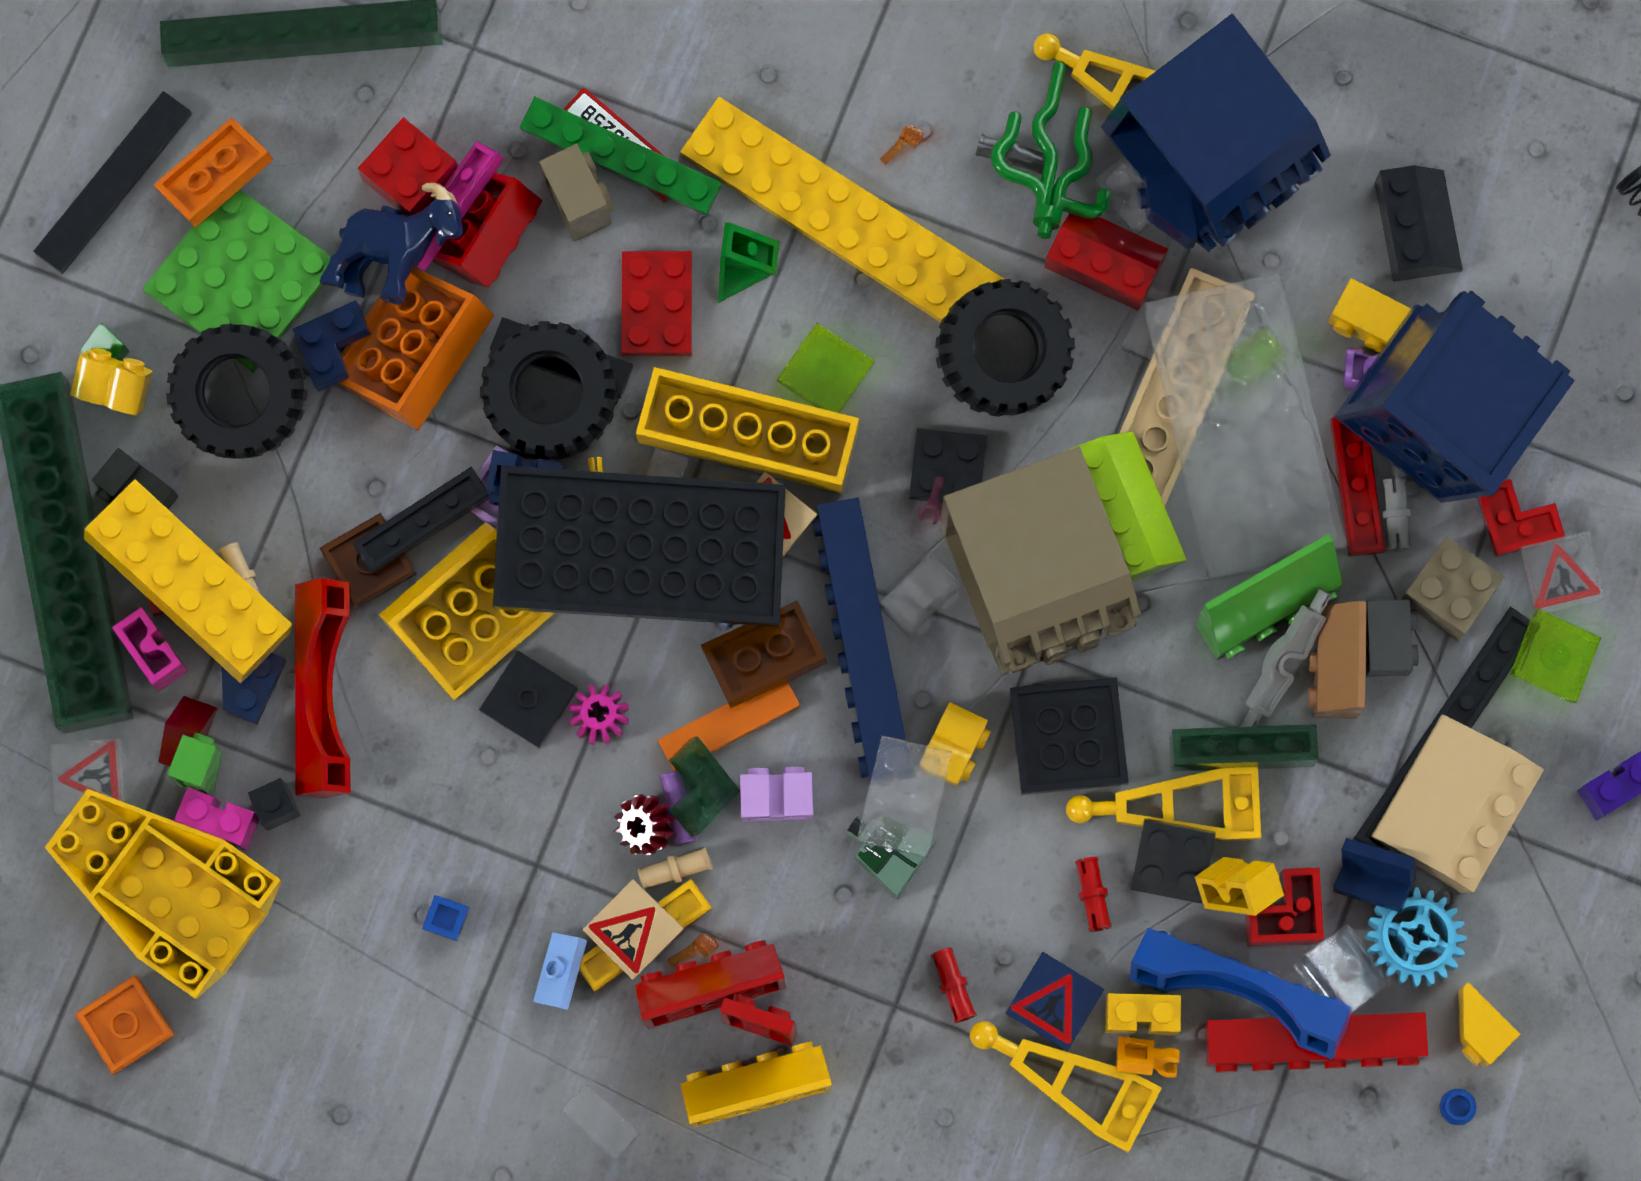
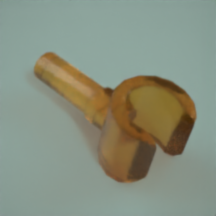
[880,125,924,165]
[668,934,719,966]

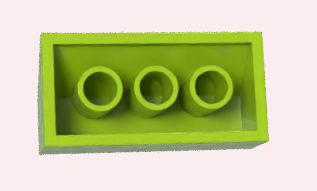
[1069,431,1187,582]

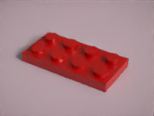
[719,994,797,1046]

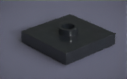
[479,650,578,749]

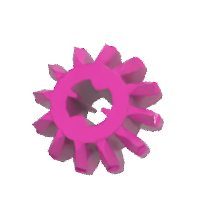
[569,684,629,745]

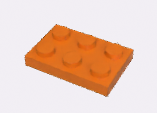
[154,117,274,228]

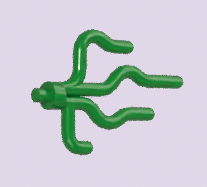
[991,61,1111,239]

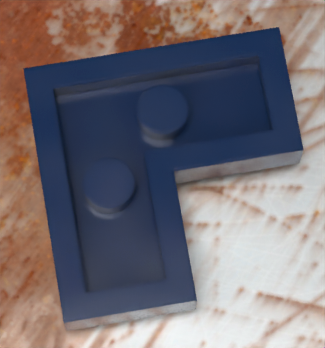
[293,300,371,392]

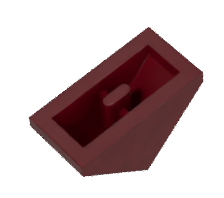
[158,696,218,767]

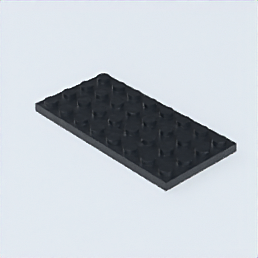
[492,465,786,627]

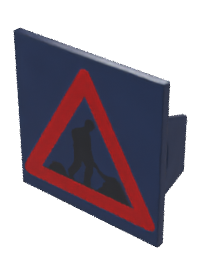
[1005,952,1105,1051]

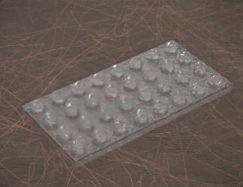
[1143,273,1347,579]

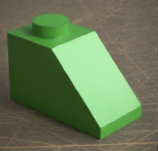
[167,733,222,796]

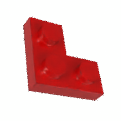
[1477,479,1566,557]

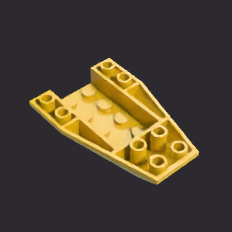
[45,789,282,1000]

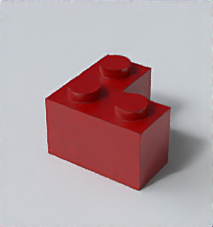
[1245,867,1324,947]

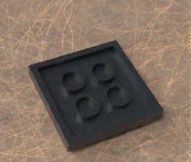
[1010,677,1129,795]

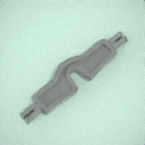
[1239,588,1333,734]

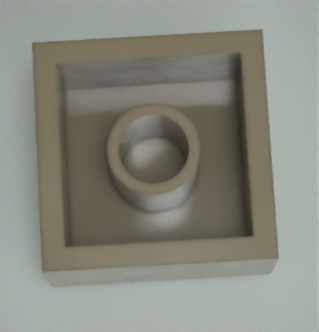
[539,144,614,241]
[1401,537,1505,641]

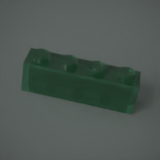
[1169,724,1319,772]

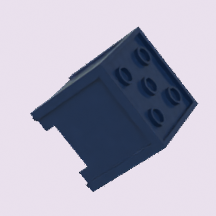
[1334,291,1575,503]

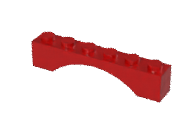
[295,578,351,798]

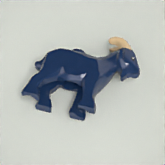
[319,183,463,306]

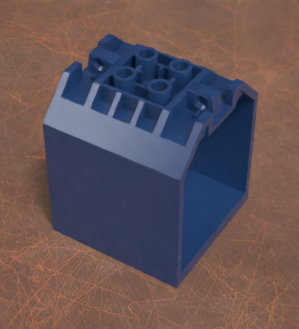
[1101,13,1331,252]

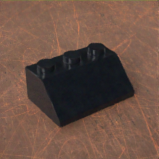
[1375,165,1463,282]

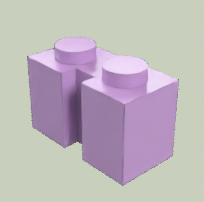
[740,767,813,822]

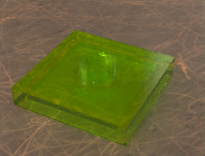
[777,323,875,413]
[1510,609,1601,703]

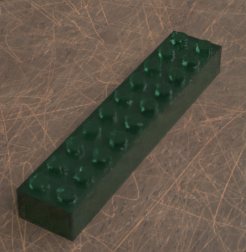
[0,372,134,734]

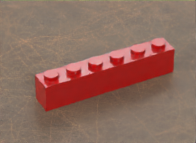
[1204,1012,1428,1073]

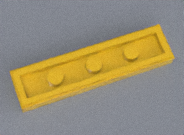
[579,879,712,992]

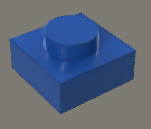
[422,895,470,942]

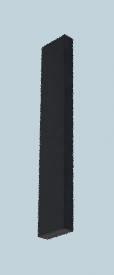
[33,91,192,274]

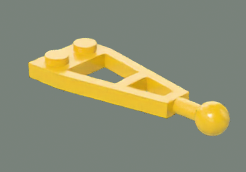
[1033,33,1155,110]
[1065,767,1261,841]
[970,1021,1162,1153]

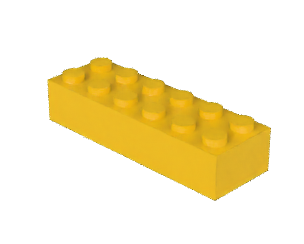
[636,367,860,494]
[84,479,293,684]

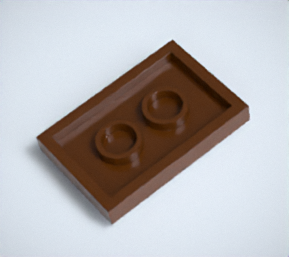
[701,600,827,708]

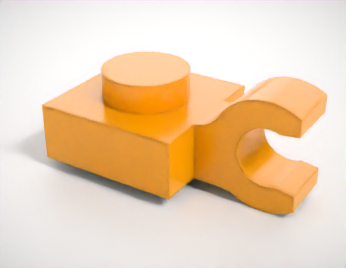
[1116,1036,1180,1078]

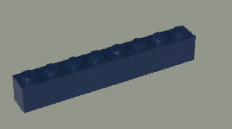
[812,497,912,786]

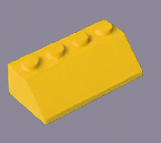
[680,1041,832,1128]

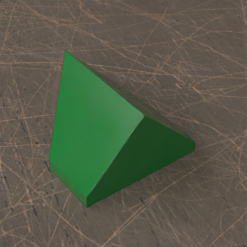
[718,222,780,303]

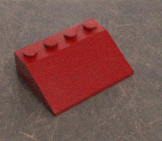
[634,940,786,1029]

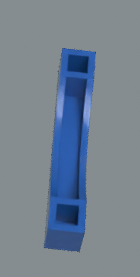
[1130,928,1352,1060]

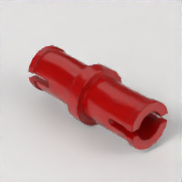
[1075,857,1112,932]
[930,947,977,1023]

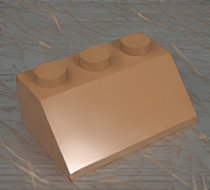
[1307,601,1366,719]

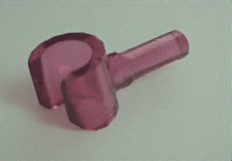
[918,476,944,524]

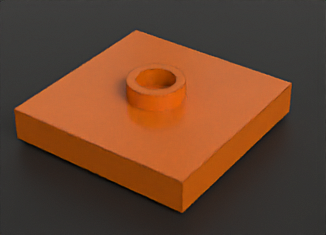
[74,974,175,1075]

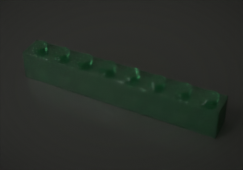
[160,0,443,67]

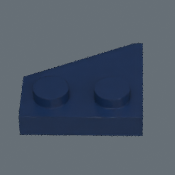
[222,653,287,725]

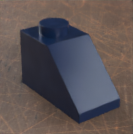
[1137,172,1198,249]

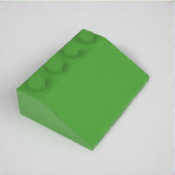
[1195,534,1343,660]

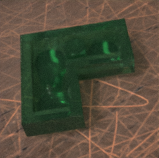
[669,736,740,837]

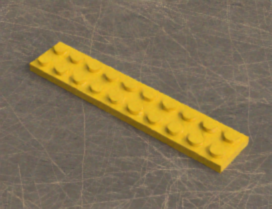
[680,97,1004,322]

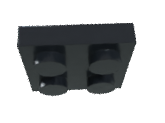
[909,428,987,503]
[1131,818,1216,904]

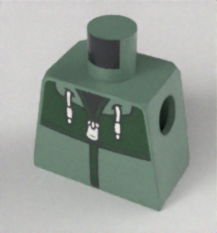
[845,815,936,899]

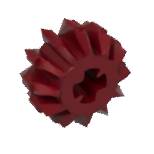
[613,794,676,856]

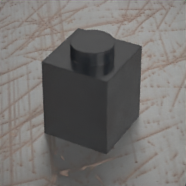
[248,778,300,830]

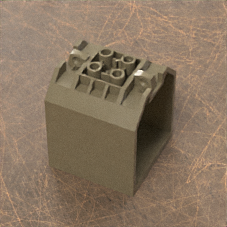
[940,446,1141,676]

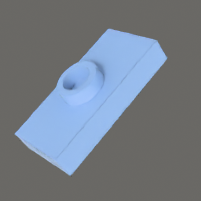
[533,932,587,1010]

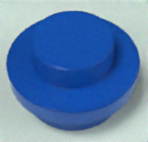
[1439,1089,1476,1125]

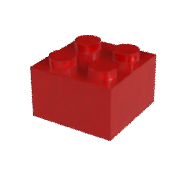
[357,117,458,217]

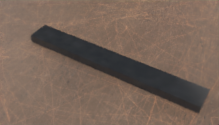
[1353,606,1540,851]

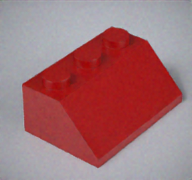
[432,173,543,288]
[1044,213,1169,311]

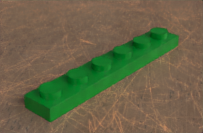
[520,96,722,216]

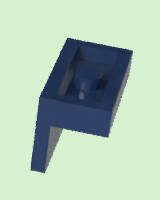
[1333,838,1416,912]

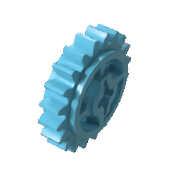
[1365,887,1467,989]

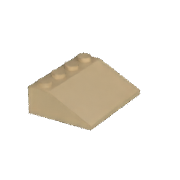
[1371,715,1544,893]

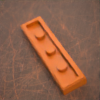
[658,682,800,771]

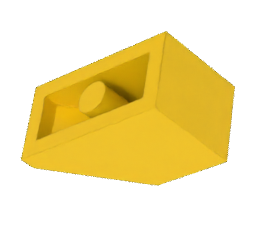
[1458,982,1521,1068]

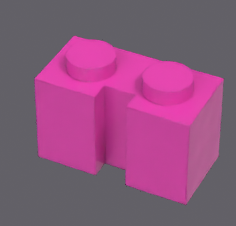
[112,607,188,692]
[174,787,259,851]

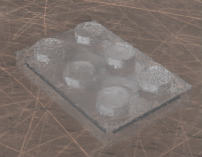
[857,735,952,858]

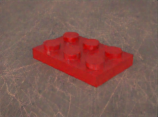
[621,251,692,356]

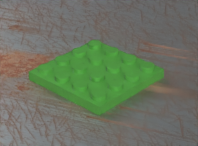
[142,190,331,373]

